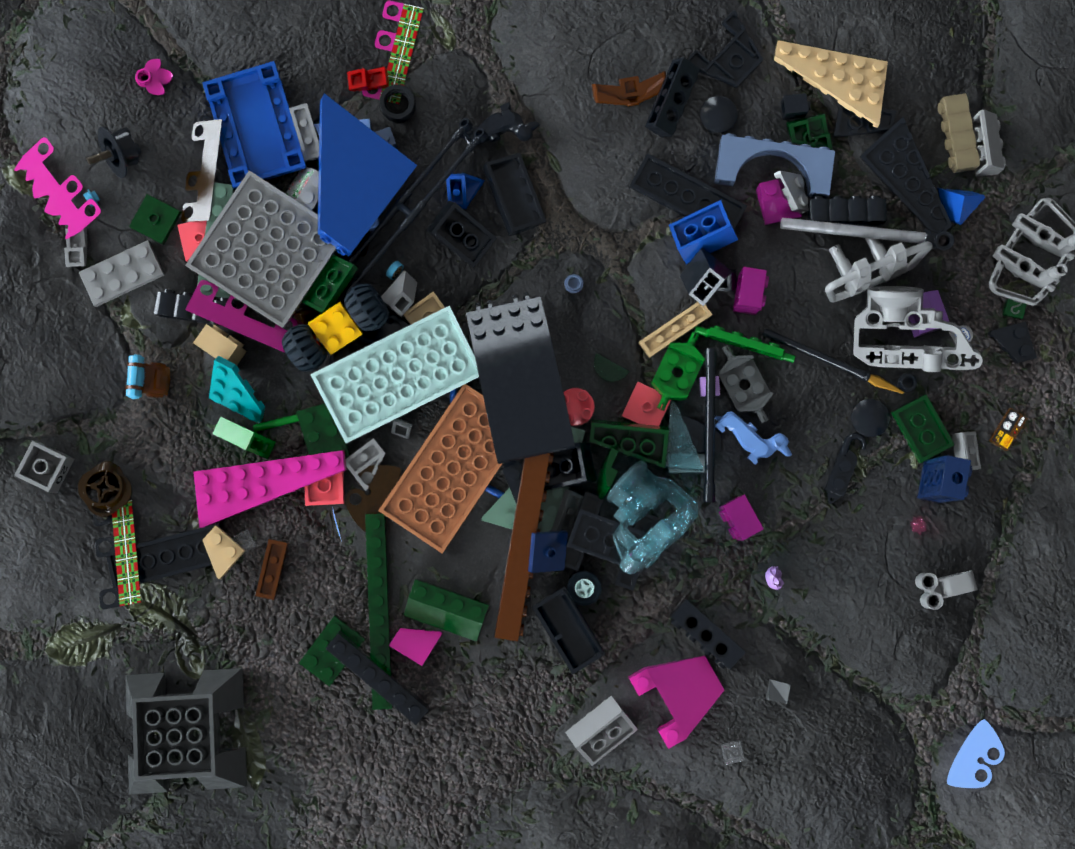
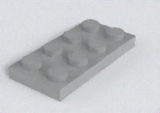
[79,240,165,307]

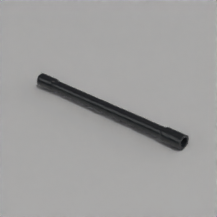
[703,348,717,503]

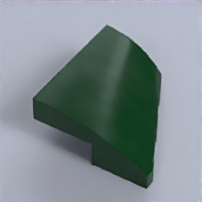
[787,113,833,150]

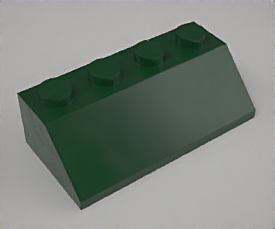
[404,579,490,641]

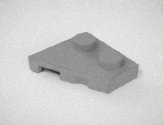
[774,171,809,213]

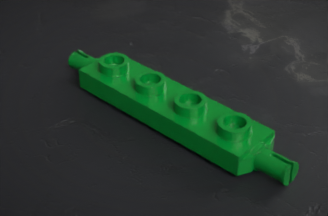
[694,325,796,363]

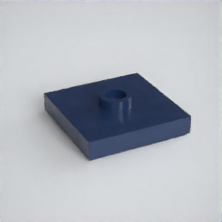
[528,531,568,573]

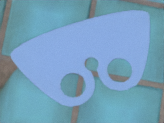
[947,719,1005,788]

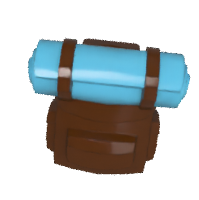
[125,354,170,399]

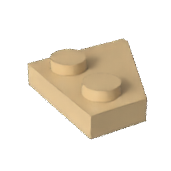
[203,525,246,579]

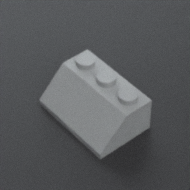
[972,110,1006,177]
[565,696,638,766]

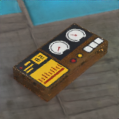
[989,408,1027,451]

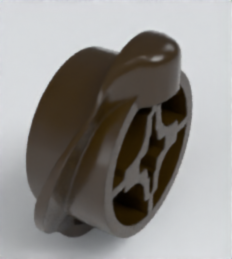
[78,461,132,517]

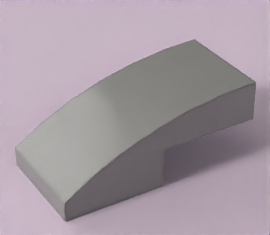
[64,228,87,267]

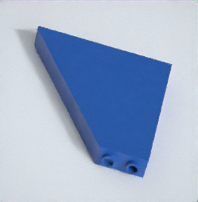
[318,93,417,257]

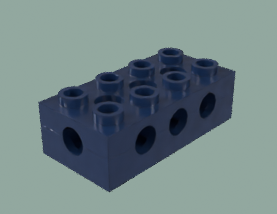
[917,455,972,503]

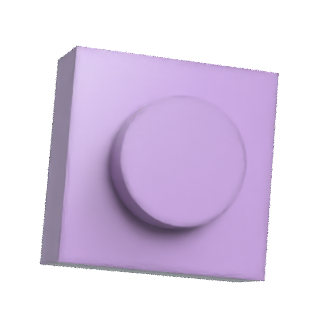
[699,376,720,397]

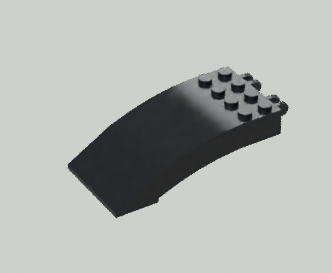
[466,292,575,464]

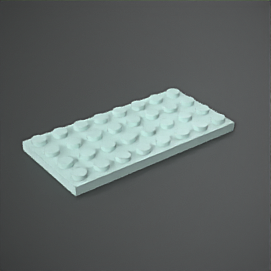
[310,306,479,443]

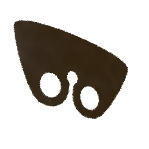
[345,465,401,532]

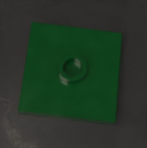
[129,194,182,245]

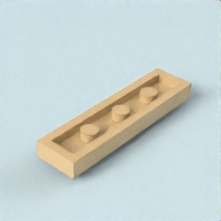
[639,302,712,358]

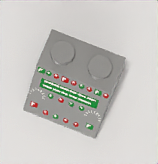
[285,167,319,214]

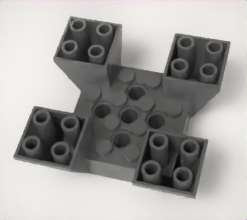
[125,668,247,794]

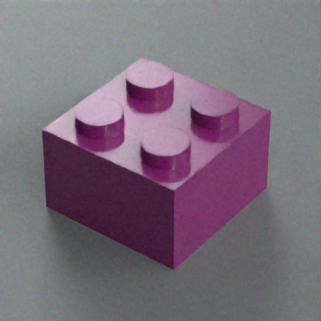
[733,267,769,315]
[718,494,764,541]

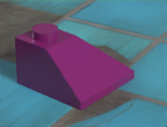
[756,179,802,225]

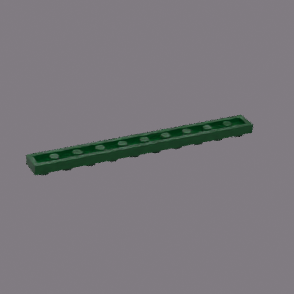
[365,514,393,710]

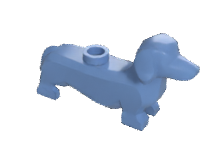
[715,411,792,465]

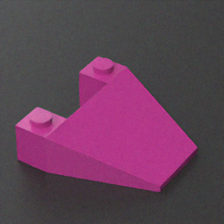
[628,655,724,749]

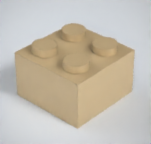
[193,324,247,365]

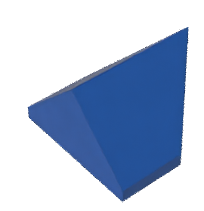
[446,173,485,209]
[937,188,986,225]

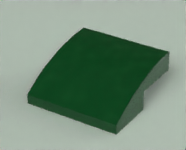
[597,448,619,500]

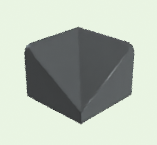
[766,679,791,704]

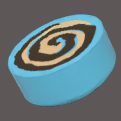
[386,261,404,280]

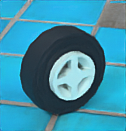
[567,571,602,606]

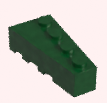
[590,419,669,468]

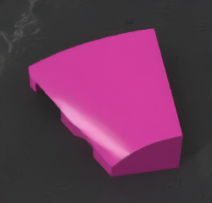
[389,628,442,666]

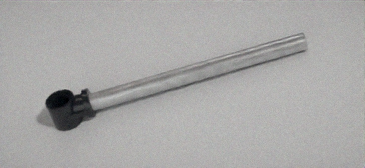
[780,218,954,251]

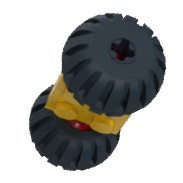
[282,284,389,372]

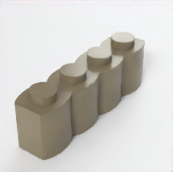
[938,93,980,173]

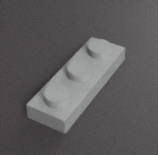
[289,103,319,163]

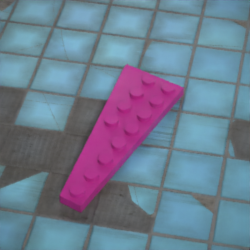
[194,450,347,528]

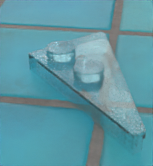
[665,401,703,471]

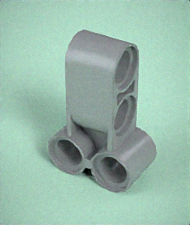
[915,570,978,610]

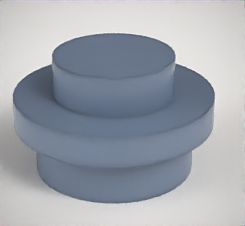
[564,274,583,293]

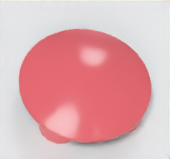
[563,388,595,426]

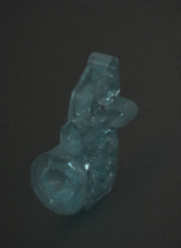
[606,460,698,574]

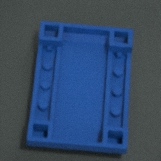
[202,61,307,190]

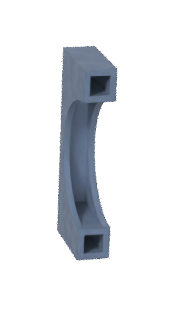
[714,133,835,199]

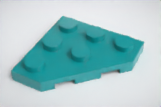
[209,356,265,423]

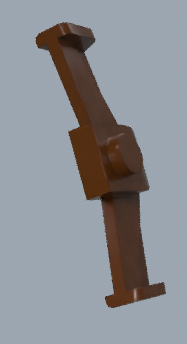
[592,71,666,107]

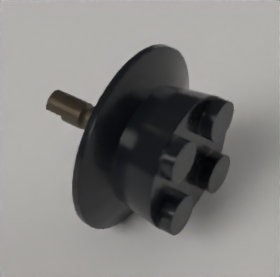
[86,127,141,178]

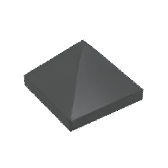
[391,419,412,439]

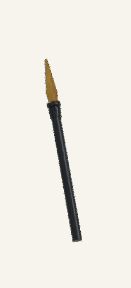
[762,328,904,394]

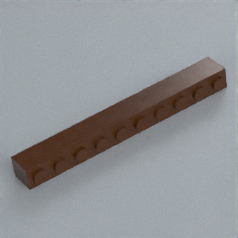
[495,452,554,641]

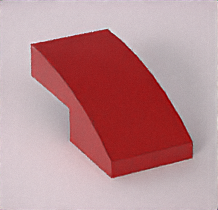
[347,67,389,91]

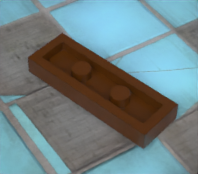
[255,539,289,600]

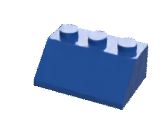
[669,200,738,264]

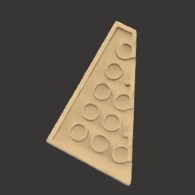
[774,40,888,128]

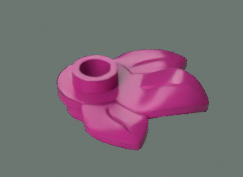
[135,59,173,95]

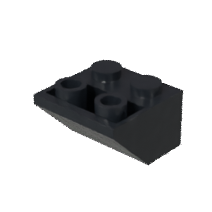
[680,248,732,306]

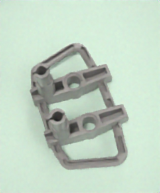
[989,198,1075,306]
[825,238,933,302]

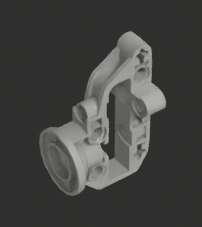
[853,286,983,372]

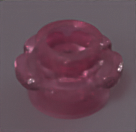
[910,516,926,535]

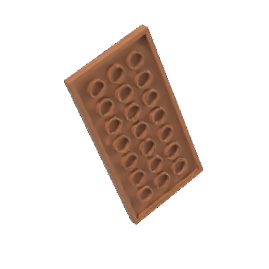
[378,384,503,554]

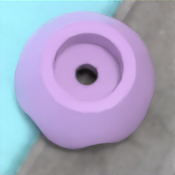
[765,566,784,590]

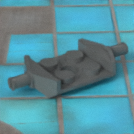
[718,345,773,424]

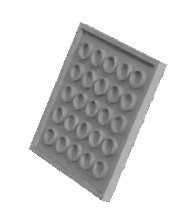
[185,170,336,329]

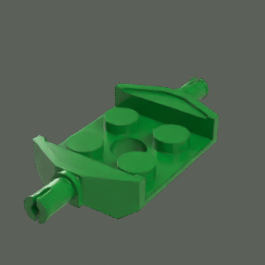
[651,332,705,411]

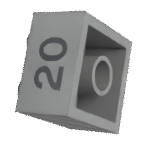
[14,441,75,493]

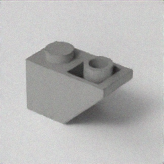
[381,270,417,317]

